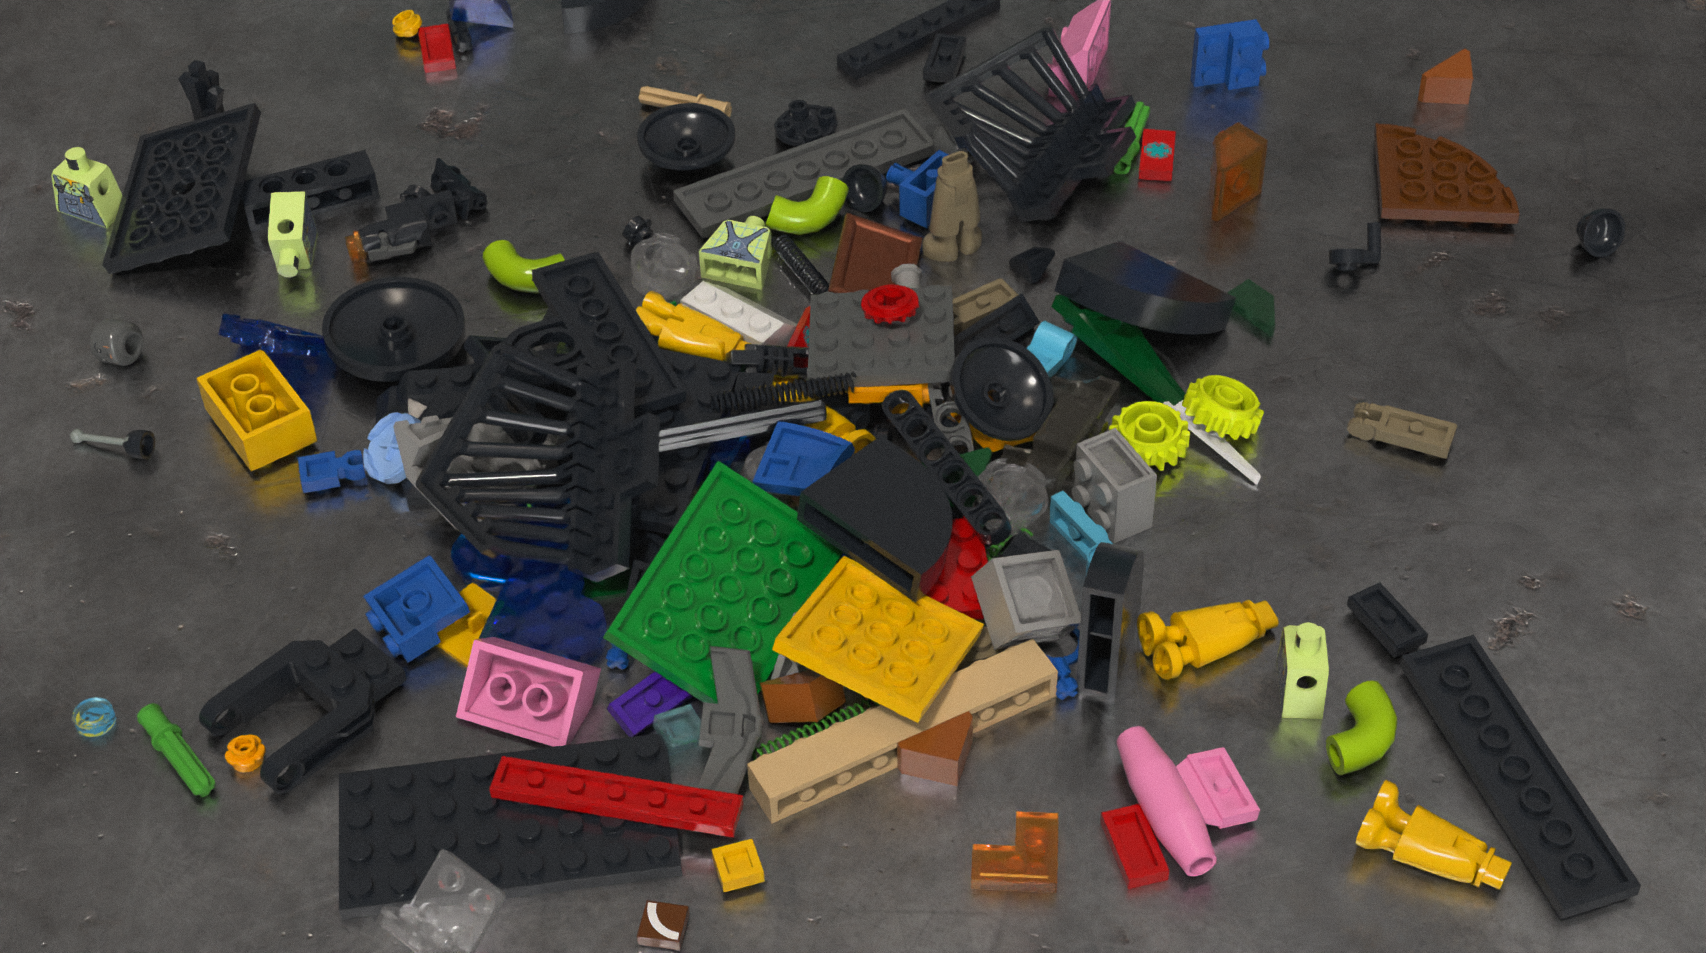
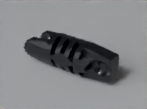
[725,344,809,379]

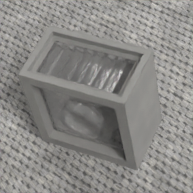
[1072,428,1157,544]
[971,550,1081,650]

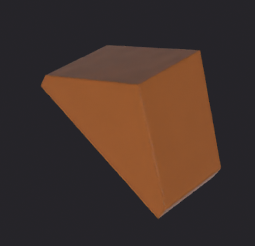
[1418,48,1473,104]
[760,669,846,723]
[897,711,973,786]

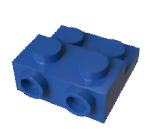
[1190,19,1269,90]
[363,555,470,663]

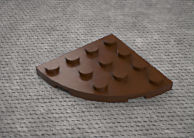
[1374,123,1520,224]

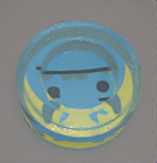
[72,697,116,737]

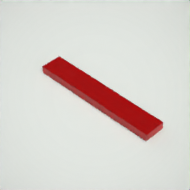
[489,756,744,838]

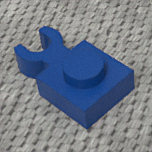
[298,450,366,493]

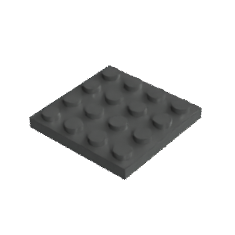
[808,285,955,390]

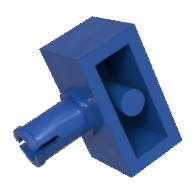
[886,150,949,228]

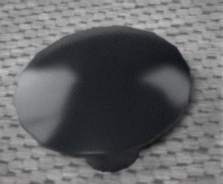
[774,100,838,146]

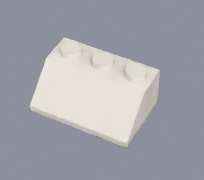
[680,281,797,346]

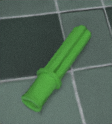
[1113,101,1150,174]
[137,703,216,797]

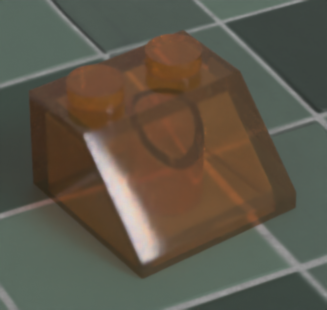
[1210,122,1268,222]

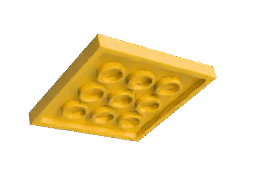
[772,556,984,723]

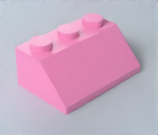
[1048,0,1111,100]
[456,637,601,747]

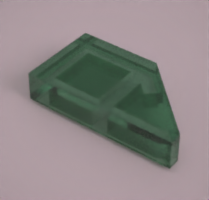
[1227,279,1275,336]

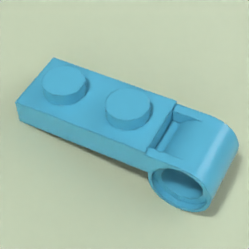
[1027,320,1077,378]
[1049,491,1113,575]

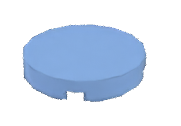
[363,412,421,484]

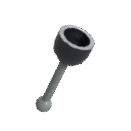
[70,429,155,460]

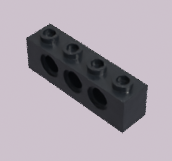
[240,150,380,232]

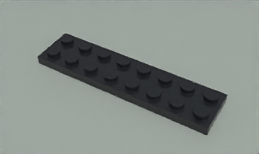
[1400,635,1641,919]

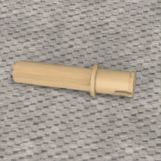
[639,86,732,118]

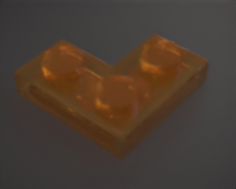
[971,811,1058,893]

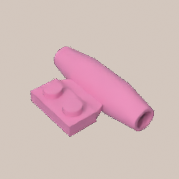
[1116,726,1260,876]

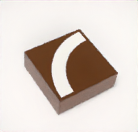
[637,900,690,951]

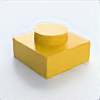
[712,839,765,893]

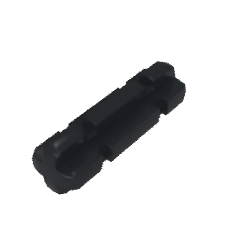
[446,7,473,52]

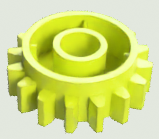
[1182,375,1264,440]
[1109,401,1190,471]

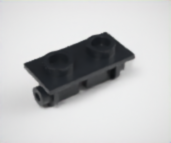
[430,158,488,220]

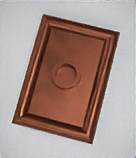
[828,213,923,293]

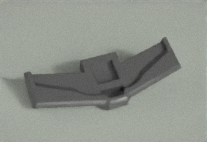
[697,646,764,794]

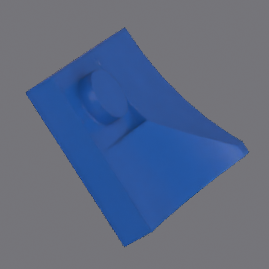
[752,421,855,496]

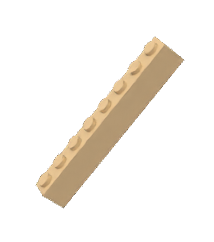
[747,639,1058,824]

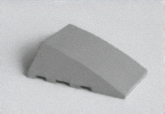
[393,415,559,529]

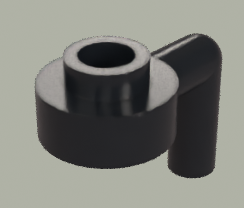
[1329,222,1381,271]

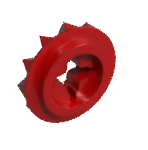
[861,284,919,325]

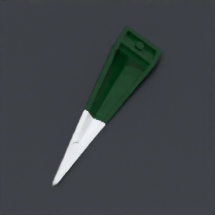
[1051,294,1261,485]

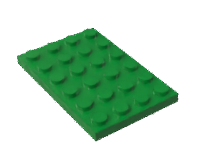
[603,461,842,704]

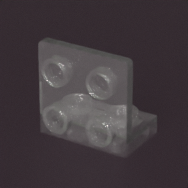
[375,850,506,953]

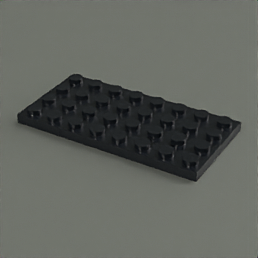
[339,733,682,920]

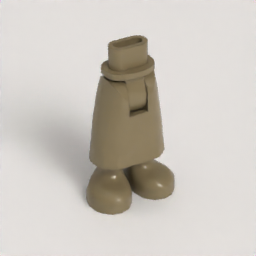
[922,151,982,262]

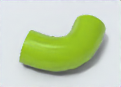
[765,176,849,236]
[482,240,565,294]
[1326,680,1397,776]

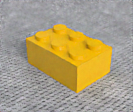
[196,349,317,472]

